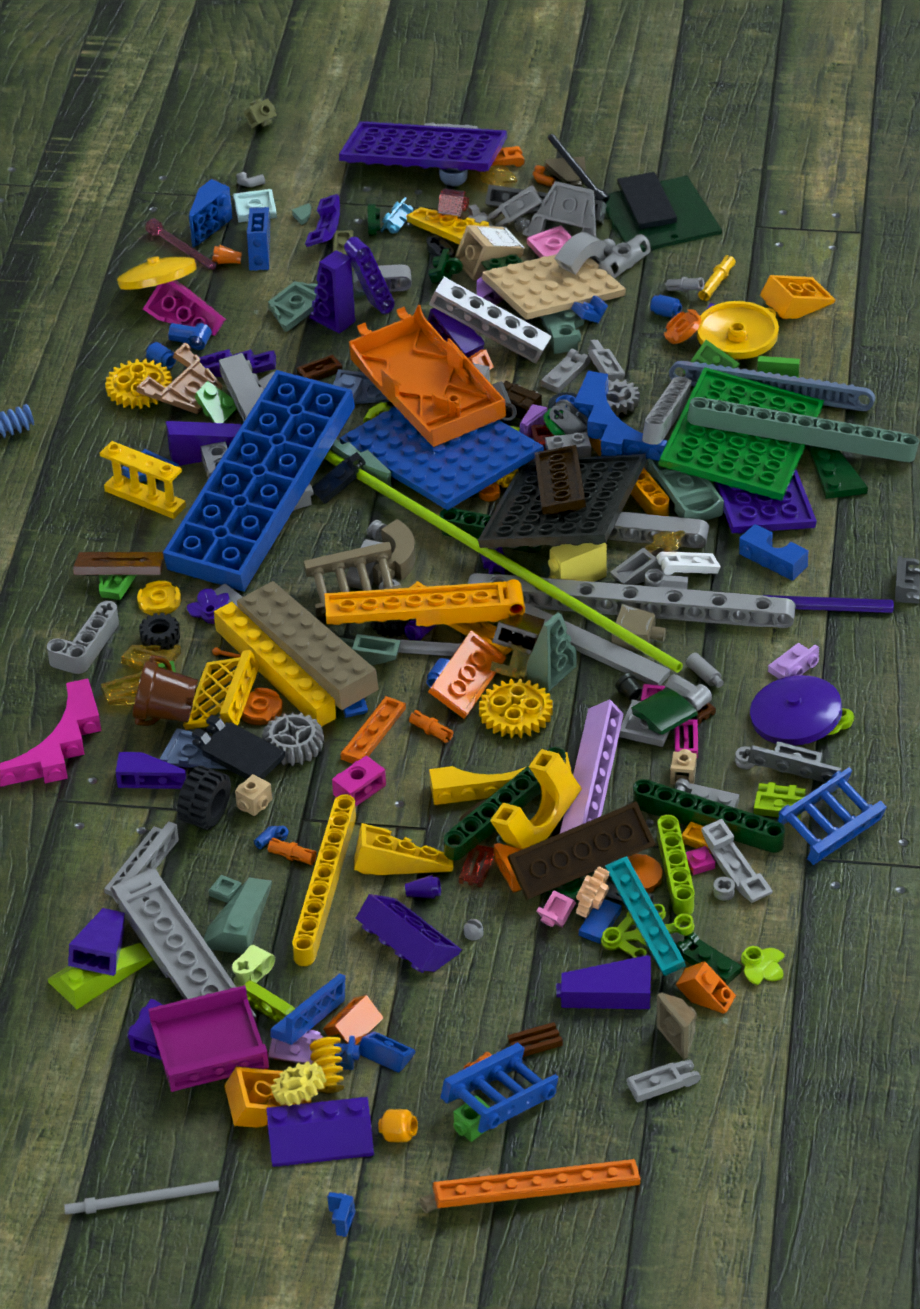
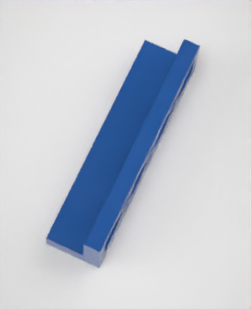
[271,973,346,1045]

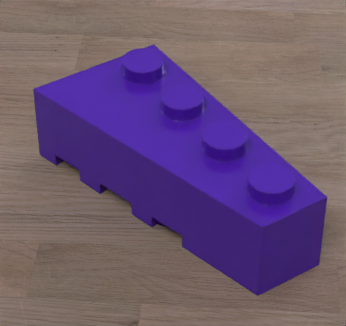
[310,250,356,334]

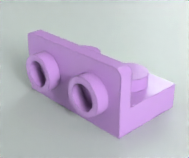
[768,643,819,679]
[268,1030,324,1065]

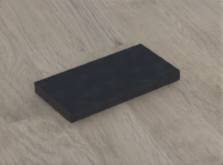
[617,172,677,229]

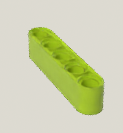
[657,815,694,915]

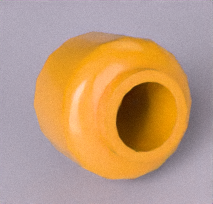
[378,1109,418,1142]

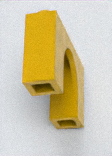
[490,749,582,849]

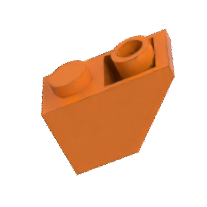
[676,961,736,1014]

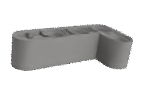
[47,601,119,674]

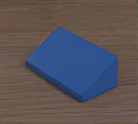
[360,1031,415,1072]

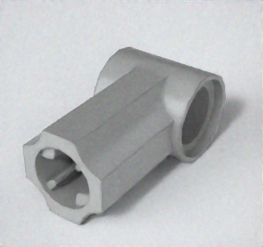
[644,569,688,589]
[665,674,712,711]

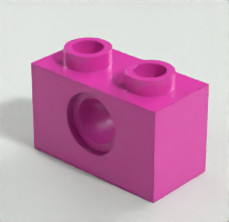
[332,755,386,807]

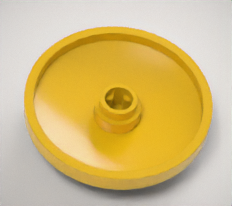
[117,256,197,290]
[696,301,779,359]

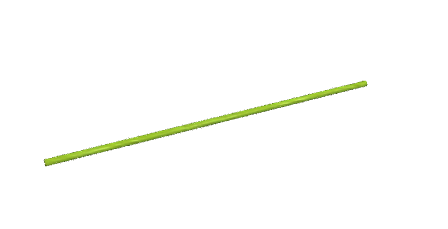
[324,450,683,673]

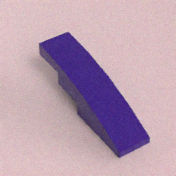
[199,349,276,377]

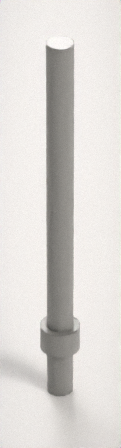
[64,1181,219,1215]

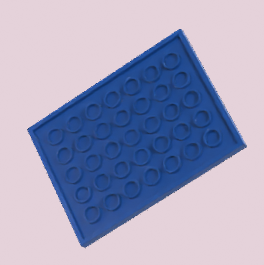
[339,406,544,510]

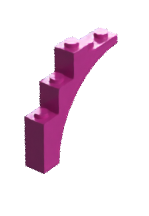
[0,678,101,787]

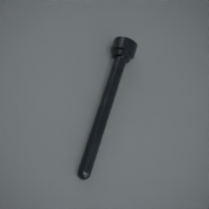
[548,134,610,204]

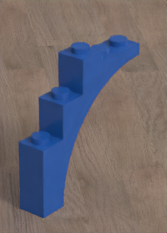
[574,371,667,461]

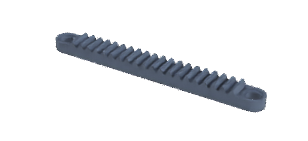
[669,361,875,411]

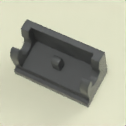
[895,556,920,604]

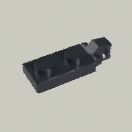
[312,452,366,504]

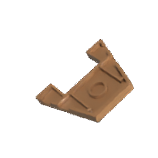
[136,343,223,414]

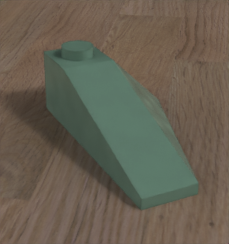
[526,612,577,692]
[204,878,272,954]

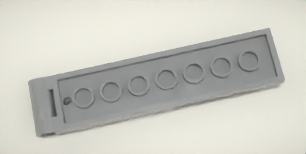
[110,868,256,1022]

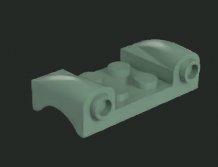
[647,459,724,521]

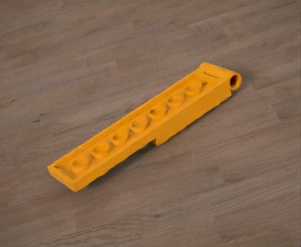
[324,579,525,627]

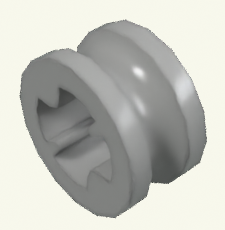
[367,520,387,542]
[735,746,755,769]
[713,877,735,901]

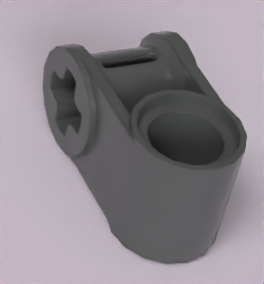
[550,399,588,435]

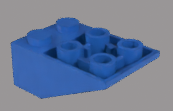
[189,179,232,248]

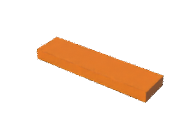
[340,696,406,764]

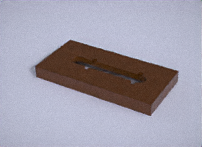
[73,552,165,575]

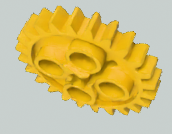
[105,359,172,409]
[479,679,553,738]

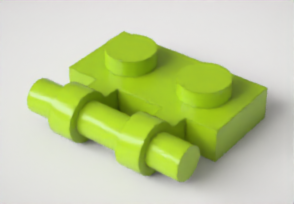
[754,782,806,820]

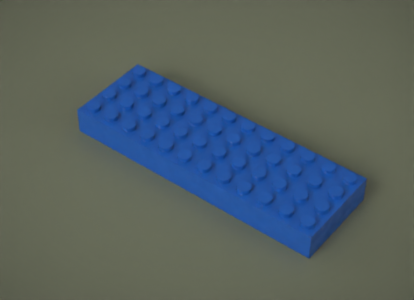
[163,370,355,592]

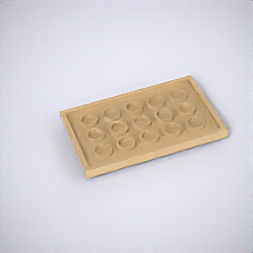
[481,254,626,320]

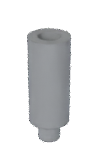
[686,653,724,688]

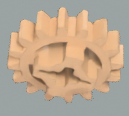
[576,867,610,918]

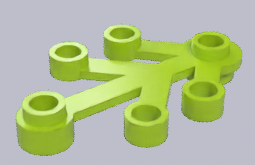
[601,904,695,958]

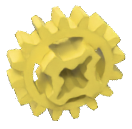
[271,1061,326,1106]

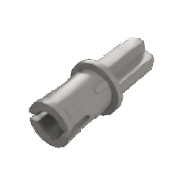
[665,277,705,293]

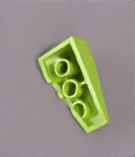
[48,943,154,1009]

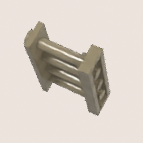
[304,542,402,617]

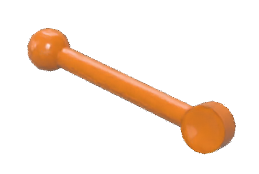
[212,647,241,658]

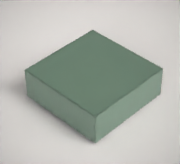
[209,875,242,903]

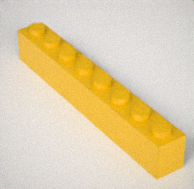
[214,602,336,727]

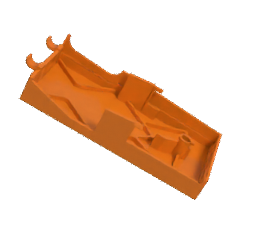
[349,305,506,447]

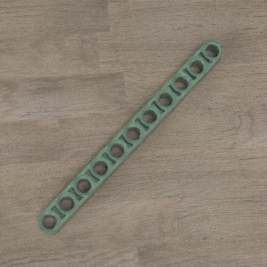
[687,397,919,462]

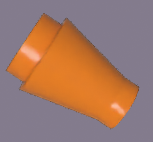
[212,245,242,264]

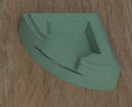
[292,203,311,225]

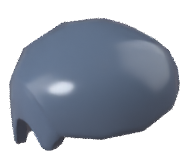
[439,168,468,187]

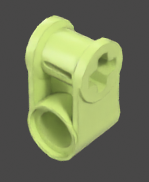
[232,945,275,987]

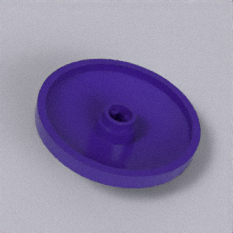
[750,675,842,746]

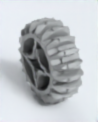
[262,712,324,766]

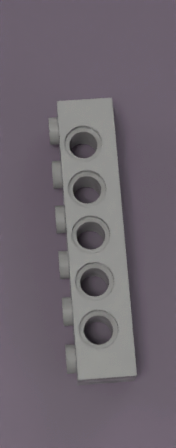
[429,277,551,364]

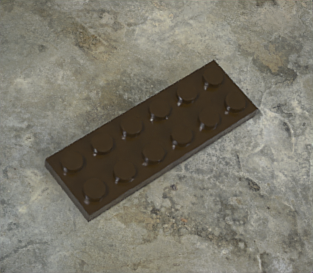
[534,445,586,515]
[507,801,656,901]

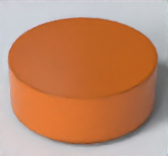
[479,483,500,502]

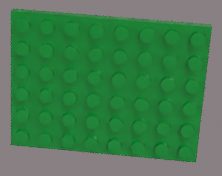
[658,367,824,501]

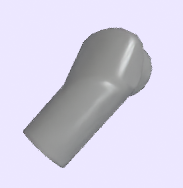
[236,172,265,188]

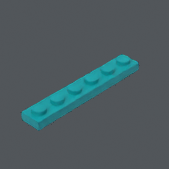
[605,856,686,976]

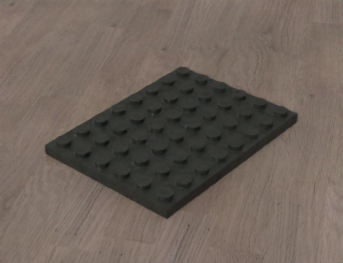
[478,454,647,549]

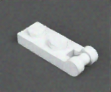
[656,552,720,575]

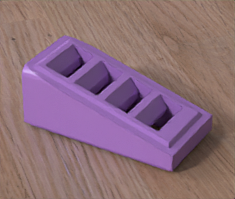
[519,404,548,438]

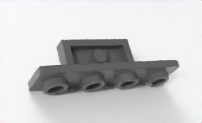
[748,741,842,783]

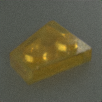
[101,672,142,706]

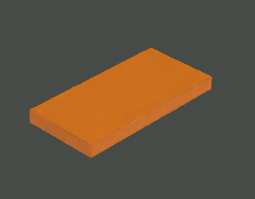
[428,631,507,719]

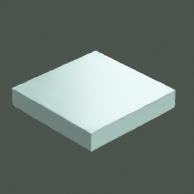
[233,189,277,223]

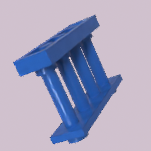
[777,767,887,865]
[440,1043,559,1133]

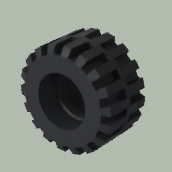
[177,765,231,830]

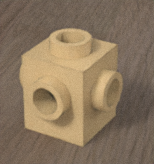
[235,774,272,816]

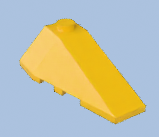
[354,823,454,875]

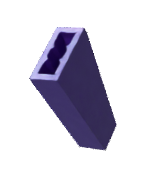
[166,421,242,466]
[68,908,125,976]
[556,956,651,1009]

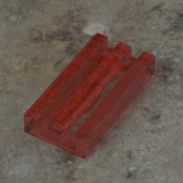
[459,845,494,888]

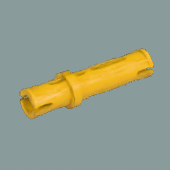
[698,255,736,301]

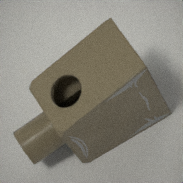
[612,604,666,651]

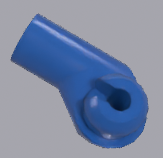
[254,825,289,849]

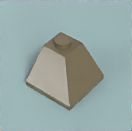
[544,156,586,186]
[657,993,697,1060]

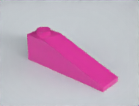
[143,280,226,336]

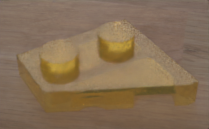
[121,645,181,670]

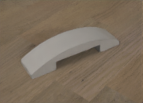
[701,819,773,903]

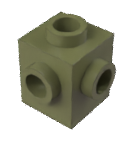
[243,98,277,128]

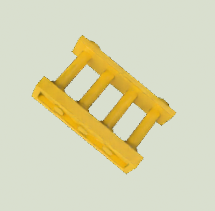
[99,441,186,519]

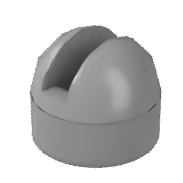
[464,919,483,940]

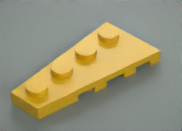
[406,207,489,245]

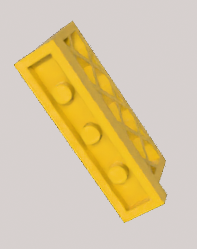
[183,650,260,730]

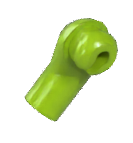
[363,402,391,423]

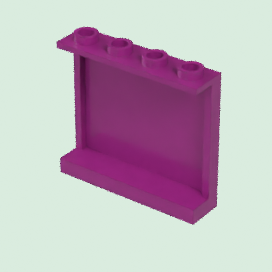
[148,985,269,1092]

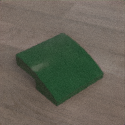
[631,687,698,735]

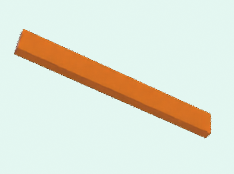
[433,1159,641,1208]

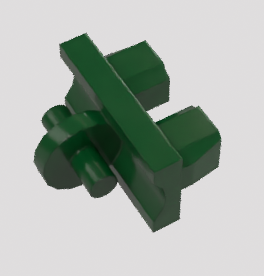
[428,248,463,283]

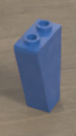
[247,207,270,270]

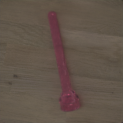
[145,218,216,270]

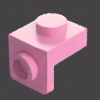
[537,890,576,928]

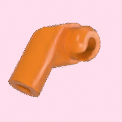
[533,165,555,187]

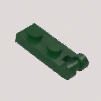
[676,932,742,985]

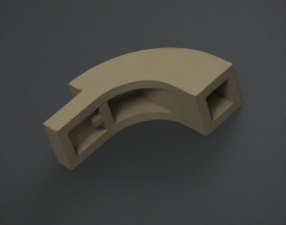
[373,519,415,586]

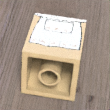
[455,225,525,280]

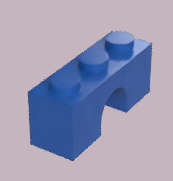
[739,524,809,581]

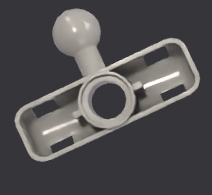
[599,234,651,279]

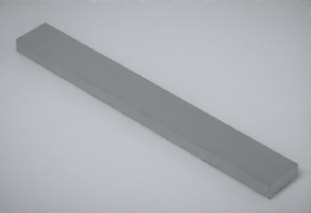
[509,602,670,686]

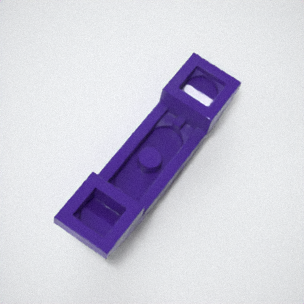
[305,194,340,247]

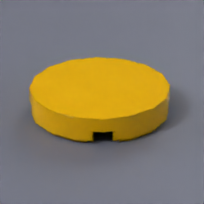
[137,581,181,616]

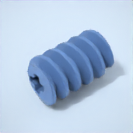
[0,404,34,438]

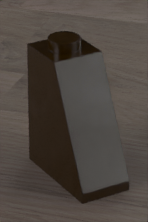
[492,613,545,655]

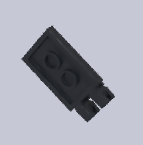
[192,715,285,780]

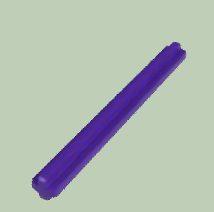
[762,595,894,613]

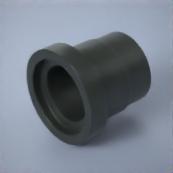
[615,673,643,701]

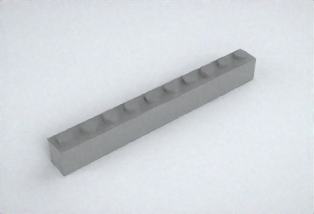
[219,353,313,510]

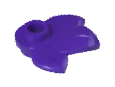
[187,588,230,624]

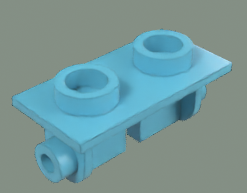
[381,197,414,233]

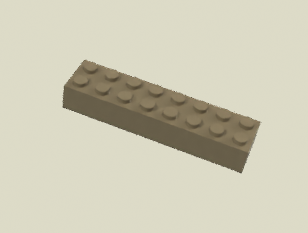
[237,581,379,710]

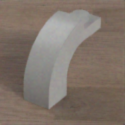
[555,232,607,275]

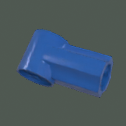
[168,323,212,350]

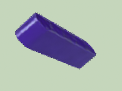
[344,237,395,314]

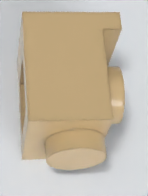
[670,749,697,785]

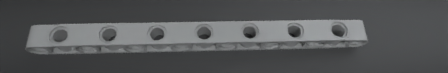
[468,573,796,628]

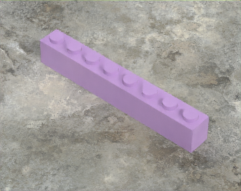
[560,700,624,833]

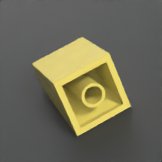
[548,543,607,582]

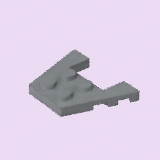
[523,181,596,237]

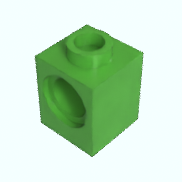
[453,1095,490,1142]

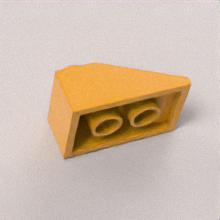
[760,275,836,320]
[224,1067,312,1128]

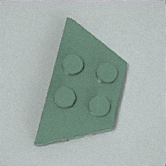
[268,281,318,332]

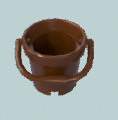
[132,655,198,726]

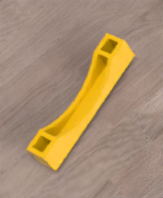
[429,752,572,805]

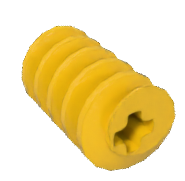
[310,1037,344,1093]

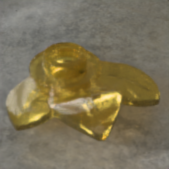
[479,165,517,187]
[644,530,685,552]

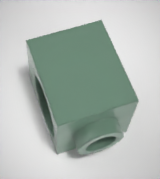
[549,322,581,354]

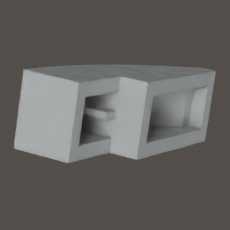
[610,541,674,585]

